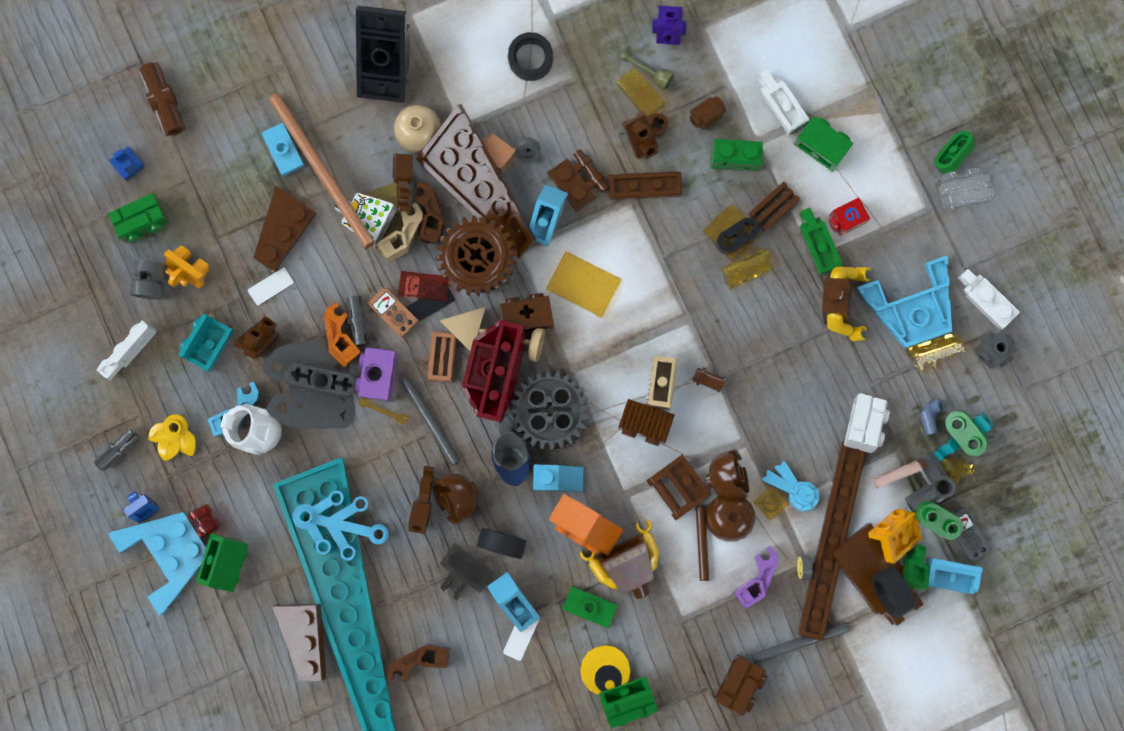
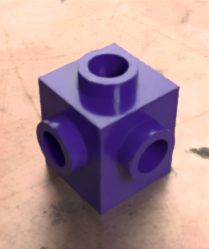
[652,5,687,45]

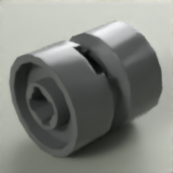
[130,260,167,300]

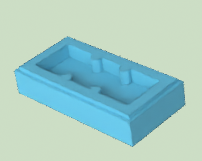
[262,123,305,177]

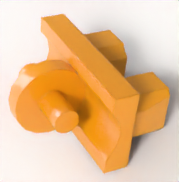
[164,245,209,290]

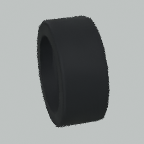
[508,32,553,81]
[477,528,527,560]
[872,567,916,618]

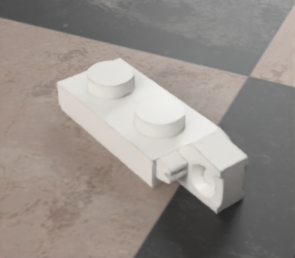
[757,69,810,135]
[958,269,1020,330]
[97,320,157,380]

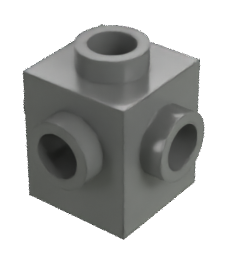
[974,331,1017,368]

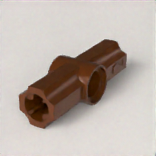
[139,62,186,136]

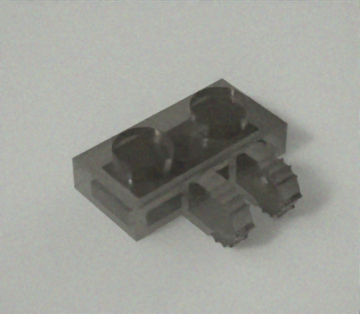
[440,543,495,600]

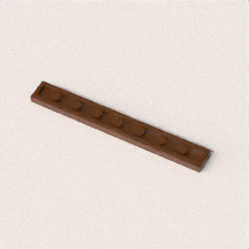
[797,441,866,641]

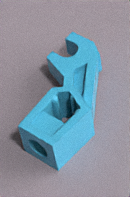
[207,382,261,437]

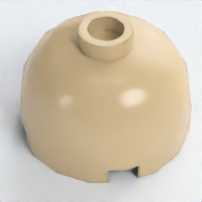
[394,105,441,155]

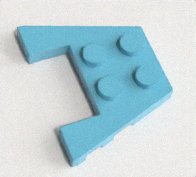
[856,256,952,349]
[108,512,207,615]

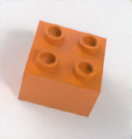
[548,494,624,556]

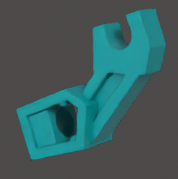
[934,411,994,461]

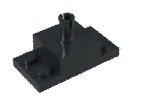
[356,5,410,103]

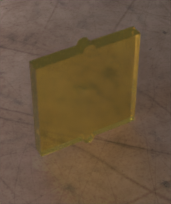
[703,204,761,261]

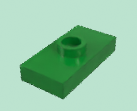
[562,586,618,628]

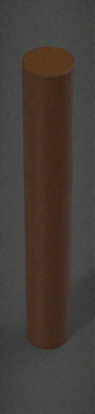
[695,506,709,581]

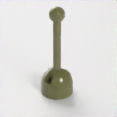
[620,51,674,90]

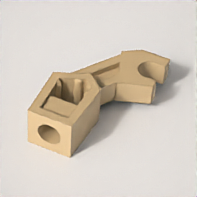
[377,203,423,263]

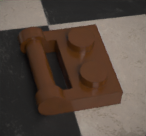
[646,454,712,521]

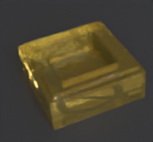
[753,486,788,521]

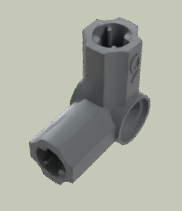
[904,450,956,513]

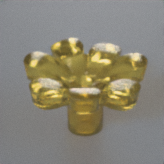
[942,458,975,483]

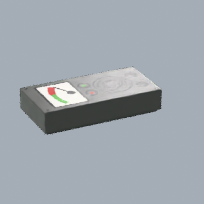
[948,507,992,563]

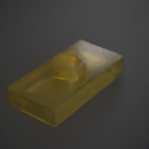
[616,66,665,119]

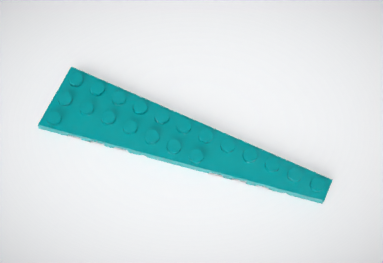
[273,457,396,731]

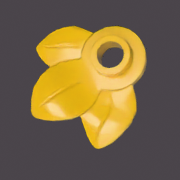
[148,414,196,461]

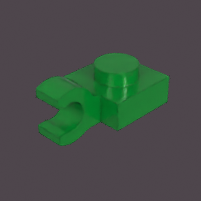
[902,544,930,591]

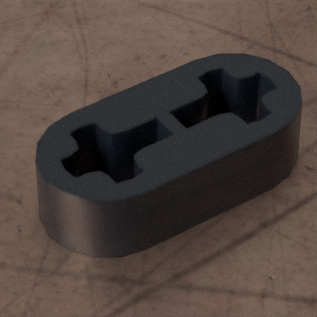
[716,218,759,254]

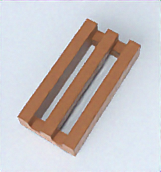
[427,331,457,383]

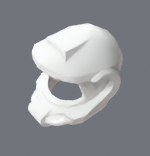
[220,404,282,455]

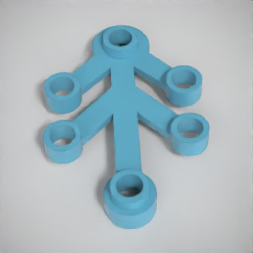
[292,491,389,560]

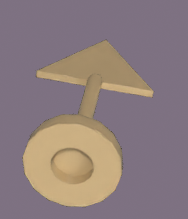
[440,307,545,362]

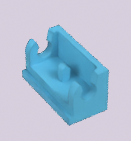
[926,558,983,594]

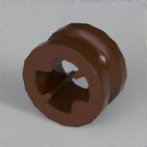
[648,113,669,138]

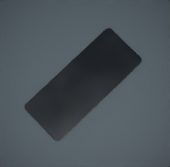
[406,284,455,321]

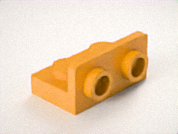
[868,509,922,564]

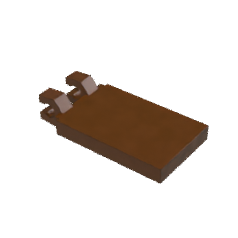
[830,523,924,626]

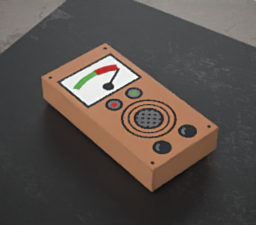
[367,286,419,338]

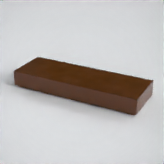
[608,171,682,200]

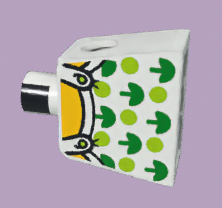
[335,193,398,249]

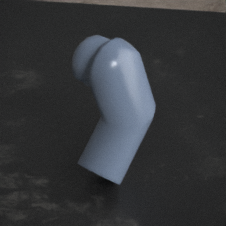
[921,399,945,435]

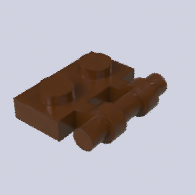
[548,149,609,212]

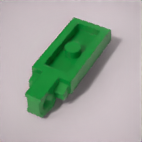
[799,207,843,276]

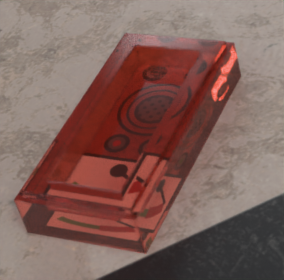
[398,271,450,302]

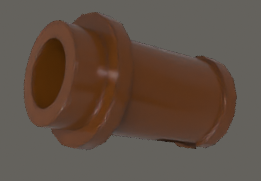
[692,367,725,393]

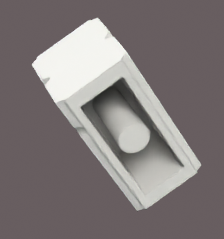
[844,393,890,453]

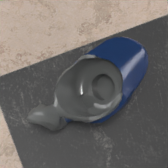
[491,414,529,486]

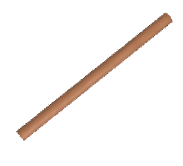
[269,93,375,249]

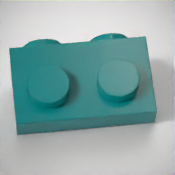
[178,313,234,373]

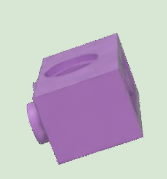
[355,347,398,402]

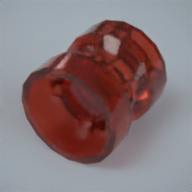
[186,504,221,538]

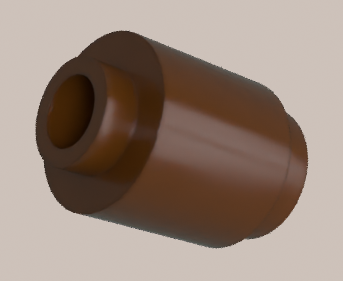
[689,96,726,130]

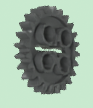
[510,370,590,450]

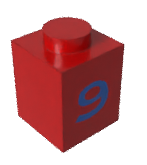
[829,197,871,236]

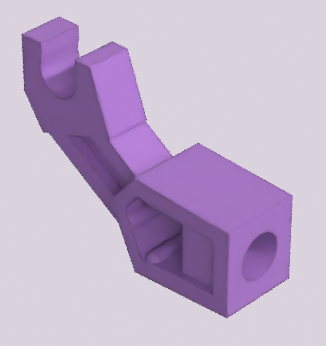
[733,546,778,609]

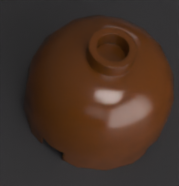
[706,449,750,499]
[433,474,479,525]
[706,496,755,542]

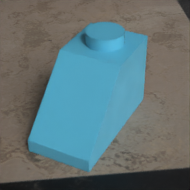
[529,185,568,246]
[533,465,584,492]
[487,572,541,632]

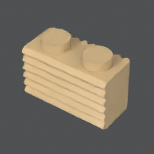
[646,356,678,410]

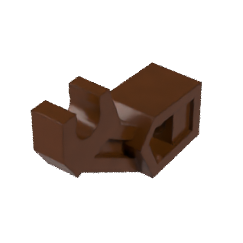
[392,153,413,212]
[413,182,445,245]
[408,465,434,535]
[387,644,450,681]

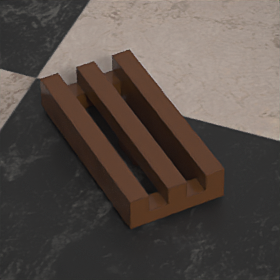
[748,182,800,232]

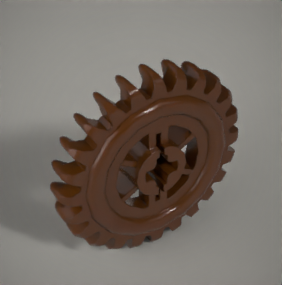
[435,215,517,297]

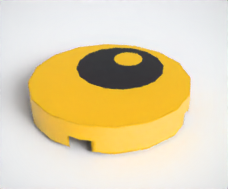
[580,645,630,695]

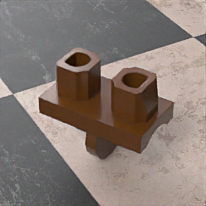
[622,111,659,159]
[234,317,280,359]

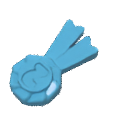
[762,461,819,512]

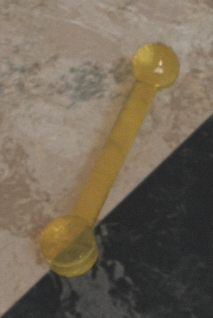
[359,398,407,424]

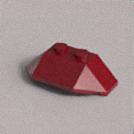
[461,320,525,422]

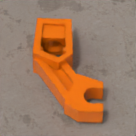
[323,302,361,368]

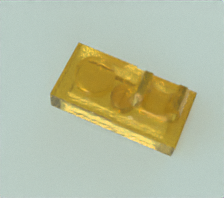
[722,246,773,290]
[907,333,964,373]

